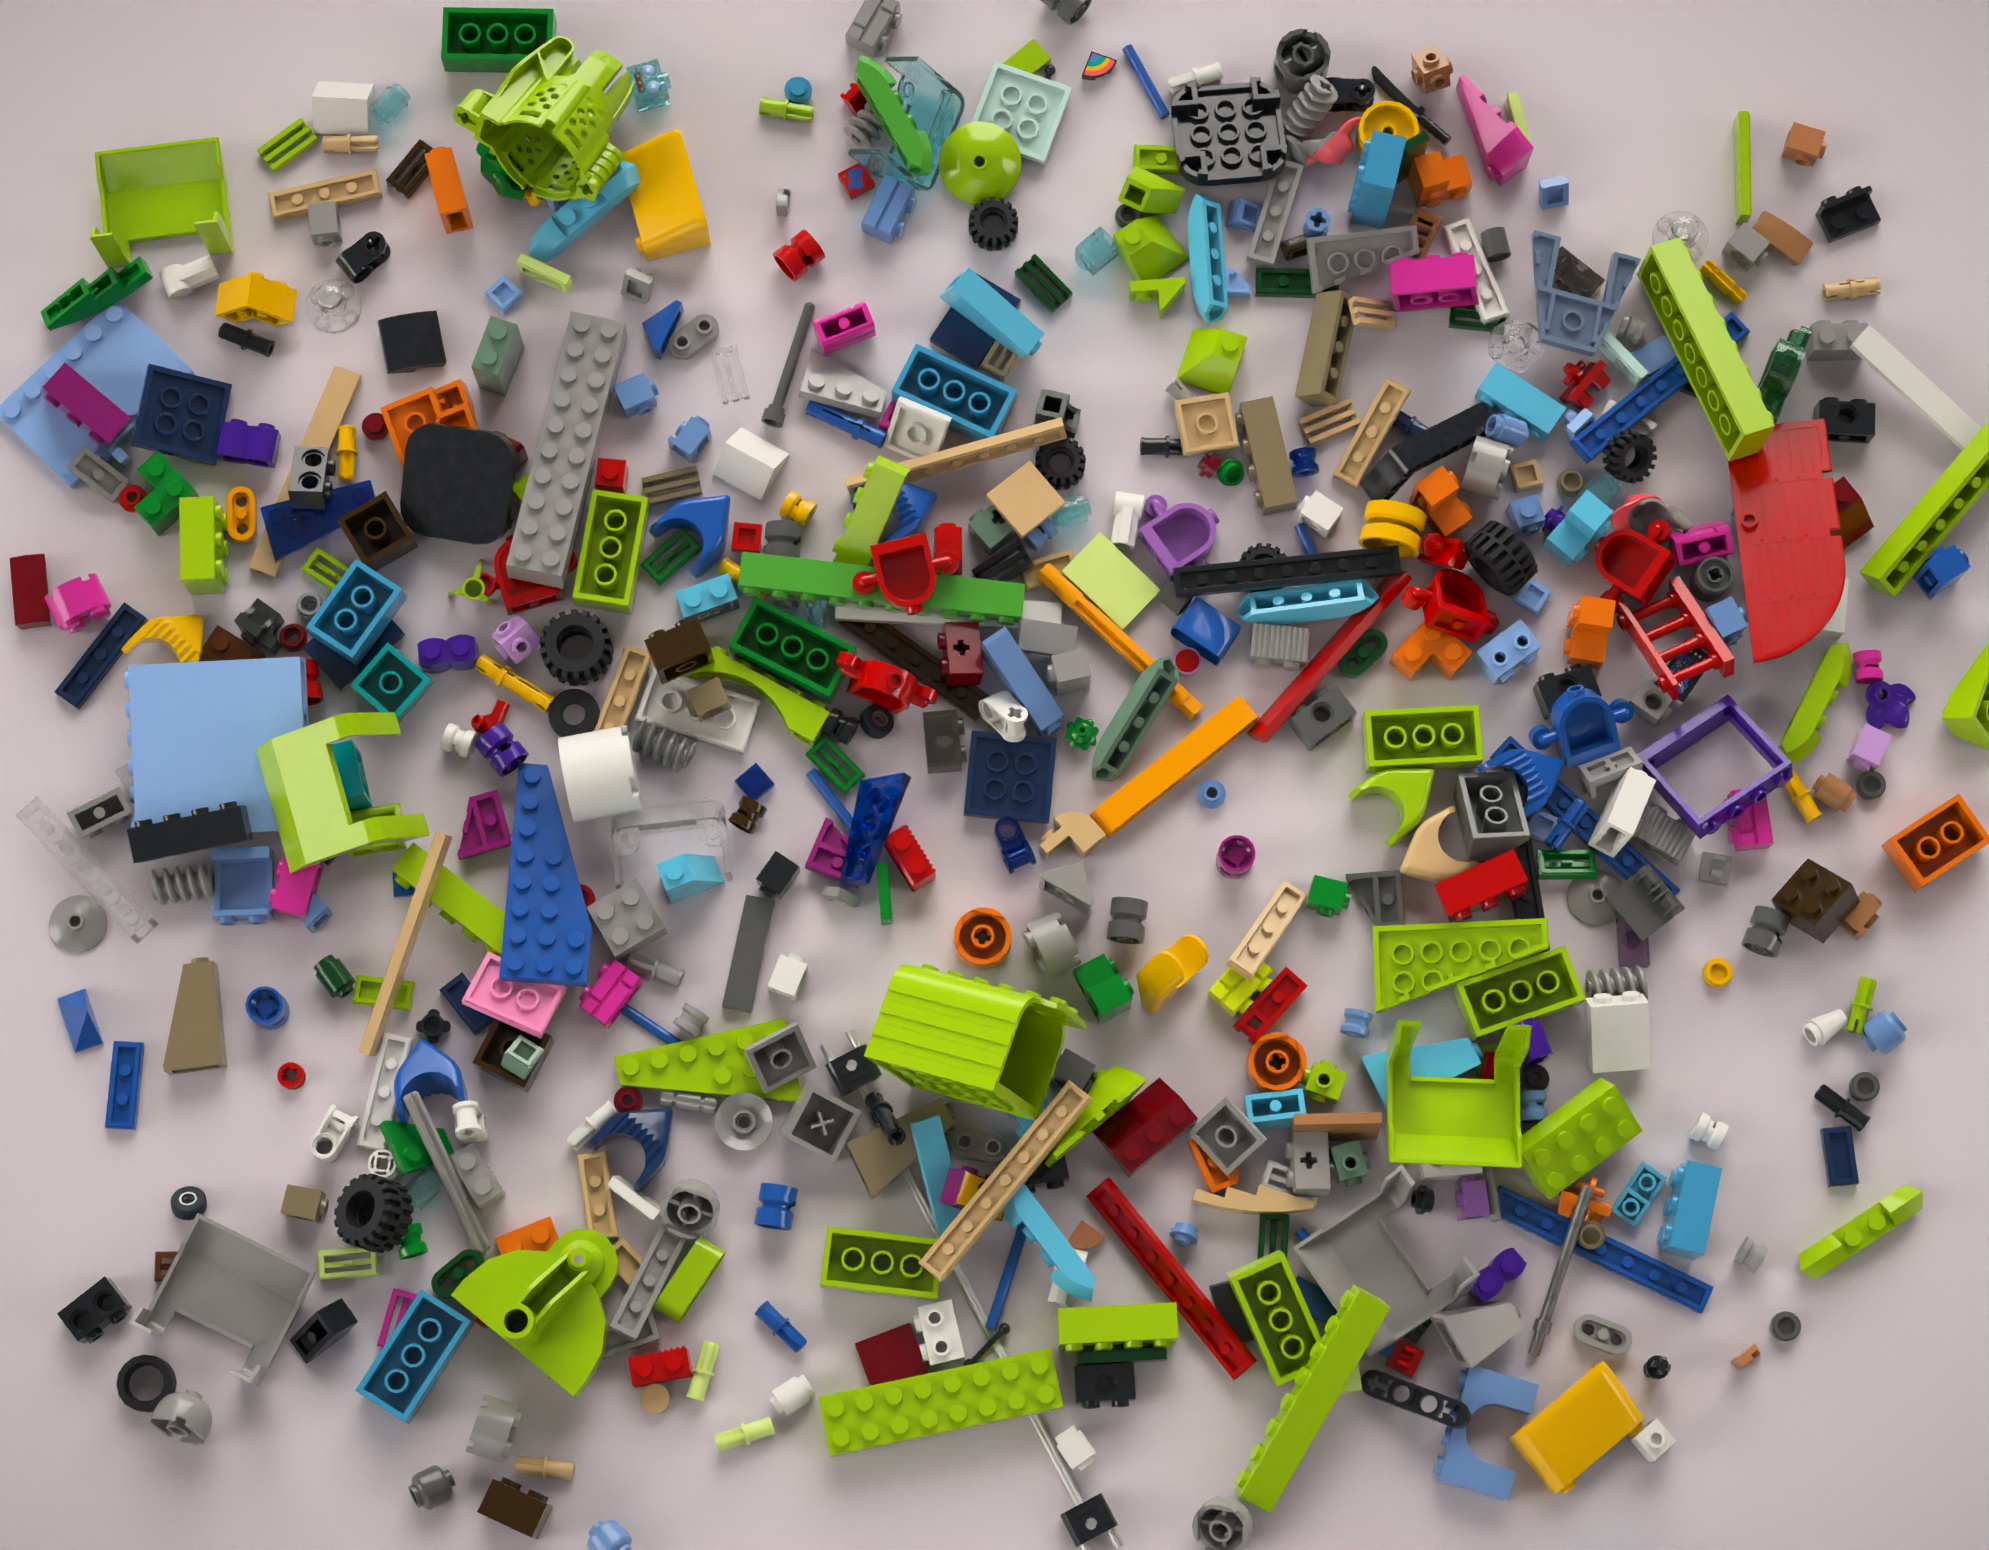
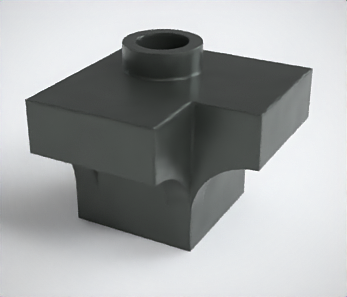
[1034,389,1081,439]
[234,598,284,655]

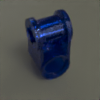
[994,816,1037,874]

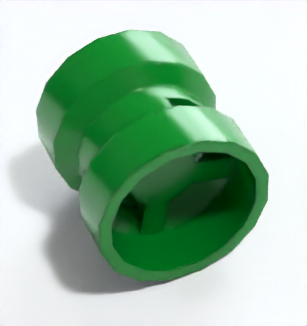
[398,1223,428,1260]

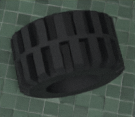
[1464,520,1538,596]
[539,609,614,686]
[334,1173,414,1253]

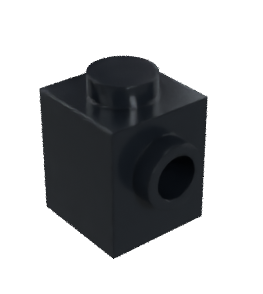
[756,851,800,900]

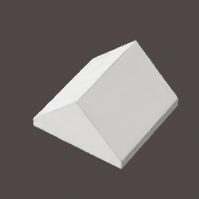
[312,81,374,136]
[713,428,790,502]

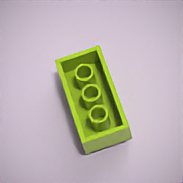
[572,489,651,614]
[1361,705,1483,774]
[1452,945,1586,1043]
[1522,1077,1643,1199]
[820,1226,940,1302]
[1226,1250,1321,1386]
[1056,1302,1179,1354]

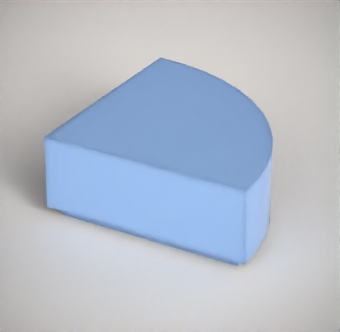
[1225,268,1251,298]

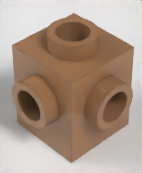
[1411,45,1453,94]

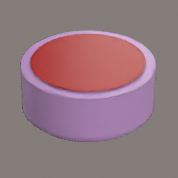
[1173,647,1201,677]

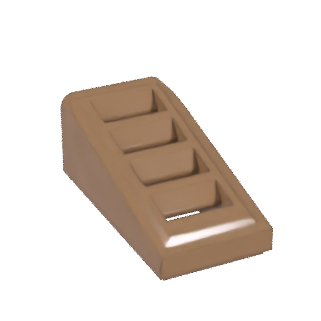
[1407,206,1442,260]

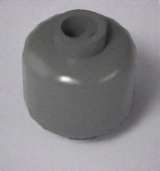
[408,1465,455,1510]

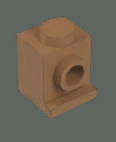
[1840,891,1882,940]

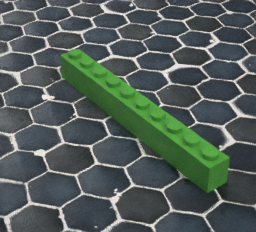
[738,552,1025,626]

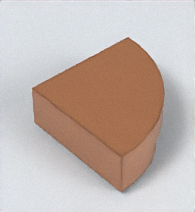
[1067,1220,1105,1250]
[1731,1343,1761,1369]

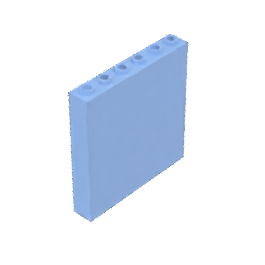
[124,657,309,832]

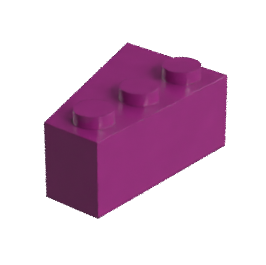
[42,363,131,447]

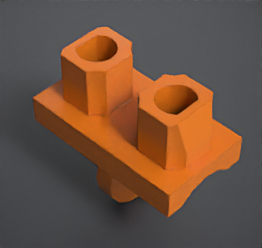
[1557,1176,1612,1223]

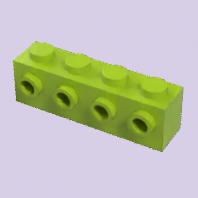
[832,455,910,566]

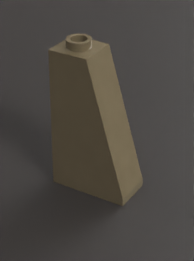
[163,957,227,1075]
[846,1098,956,1199]

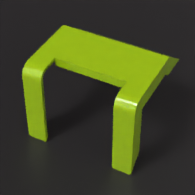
[90,137,234,268]
[256,712,429,874]
[1386,1020,1532,1168]

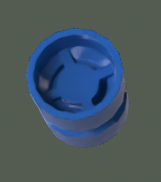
[245,986,290,1030]
[754,1183,798,1231]

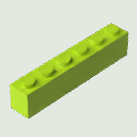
[392,842,505,957]

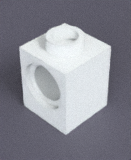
[1297,490,1344,539]
[768,953,808,1001]
[1629,1418,1676,1462]

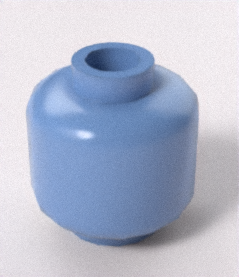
[1862,1011,1907,1054]
[587,1520,632,1550]

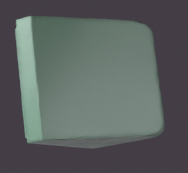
[501,1035,544,1080]

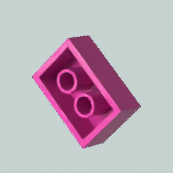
[1390,252,1479,312]

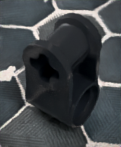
[1326,77,1375,112]
[336,231,391,284]

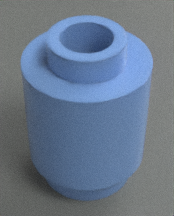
[1485,414,1529,448]

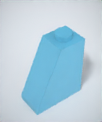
[656,854,725,904]

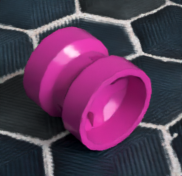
[1852,650,1884,684]

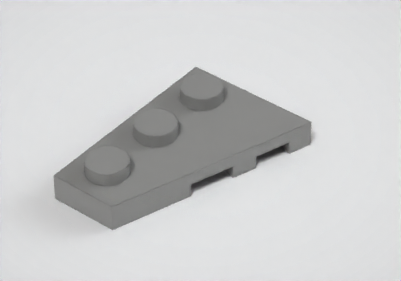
[798,348,887,419]

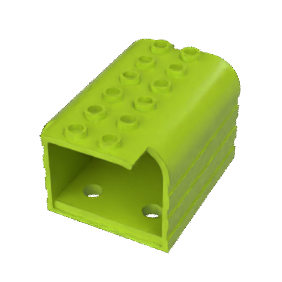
[864,963,1087,1121]

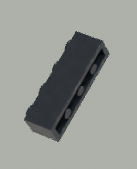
[127,801,253,863]

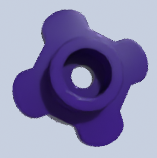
[1541,505,1566,533]

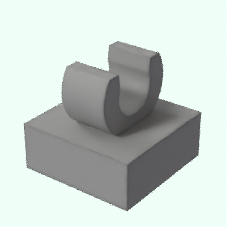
[621,268,654,305]
[1698,852,1732,886]

